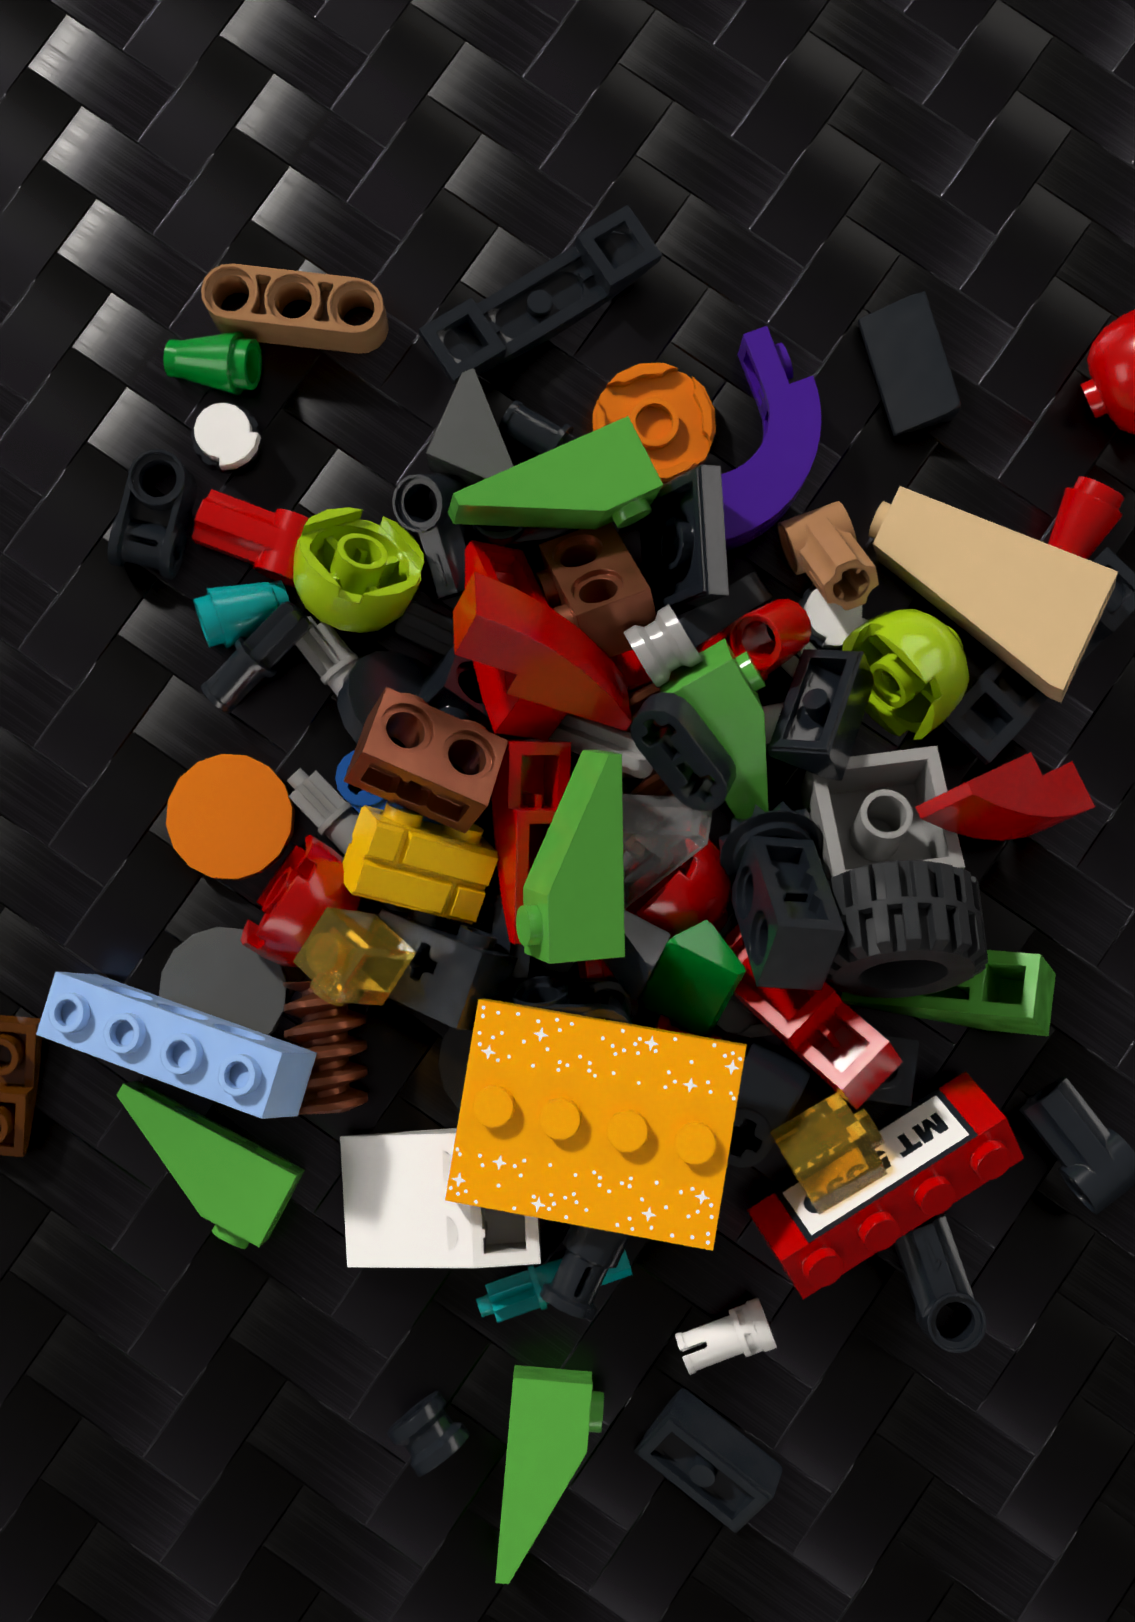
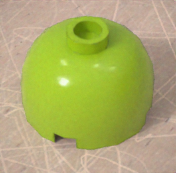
[293,507,424,633]
[842,609,969,740]

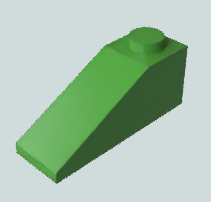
[448,416,663,530]
[660,638,768,819]
[516,750,625,964]
[841,950,1056,1036]
[117,1081,305,1249]
[495,1365,604,1584]

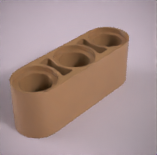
[201,264,389,354]

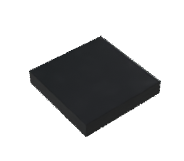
[639,465,729,616]

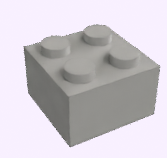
[799,746,965,881]

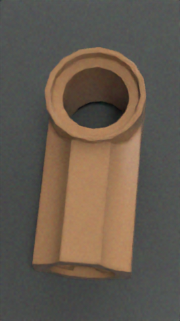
[778,501,879,611]

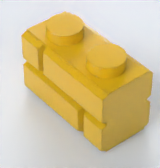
[342,801,498,924]

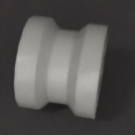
[624,604,703,688]

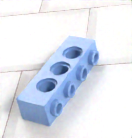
[36,972,317,1119]

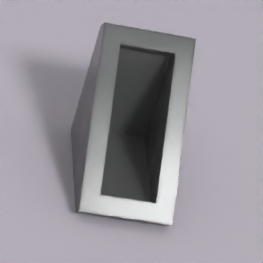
[426,368,514,486]

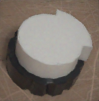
[191,402,262,474]
[798,585,868,650]

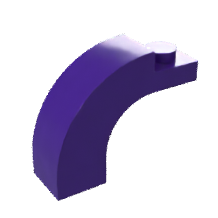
[721,326,821,552]

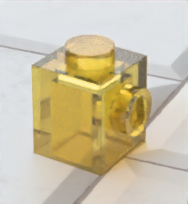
[293,907,417,1006]
[770,1093,887,1214]

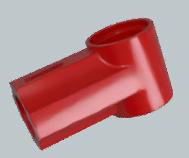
[192,489,309,588]

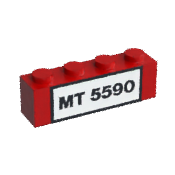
[747,1071,1024,1299]

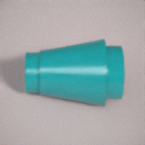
[193,579,290,649]

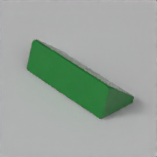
[639,920,746,1037]

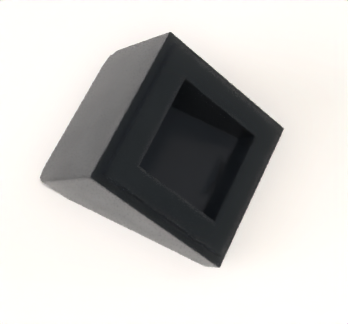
[602,909,671,1002]

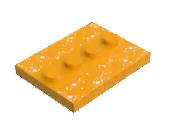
[445,998,747,1251]

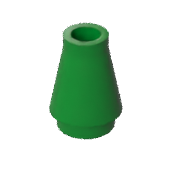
[163,331,262,395]

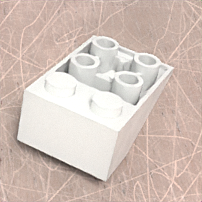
[340,1128,541,1268]

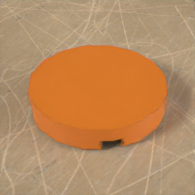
[592,363,716,485]
[166,754,295,881]

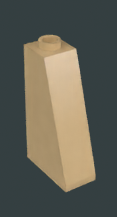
[869,486,1118,703]

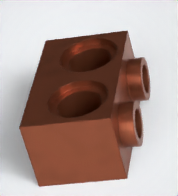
[535,522,656,658]
[344,687,508,833]

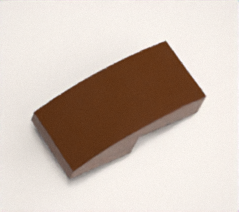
[0,1015,42,1157]

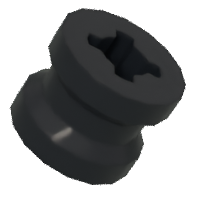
[386,1391,470,1477]

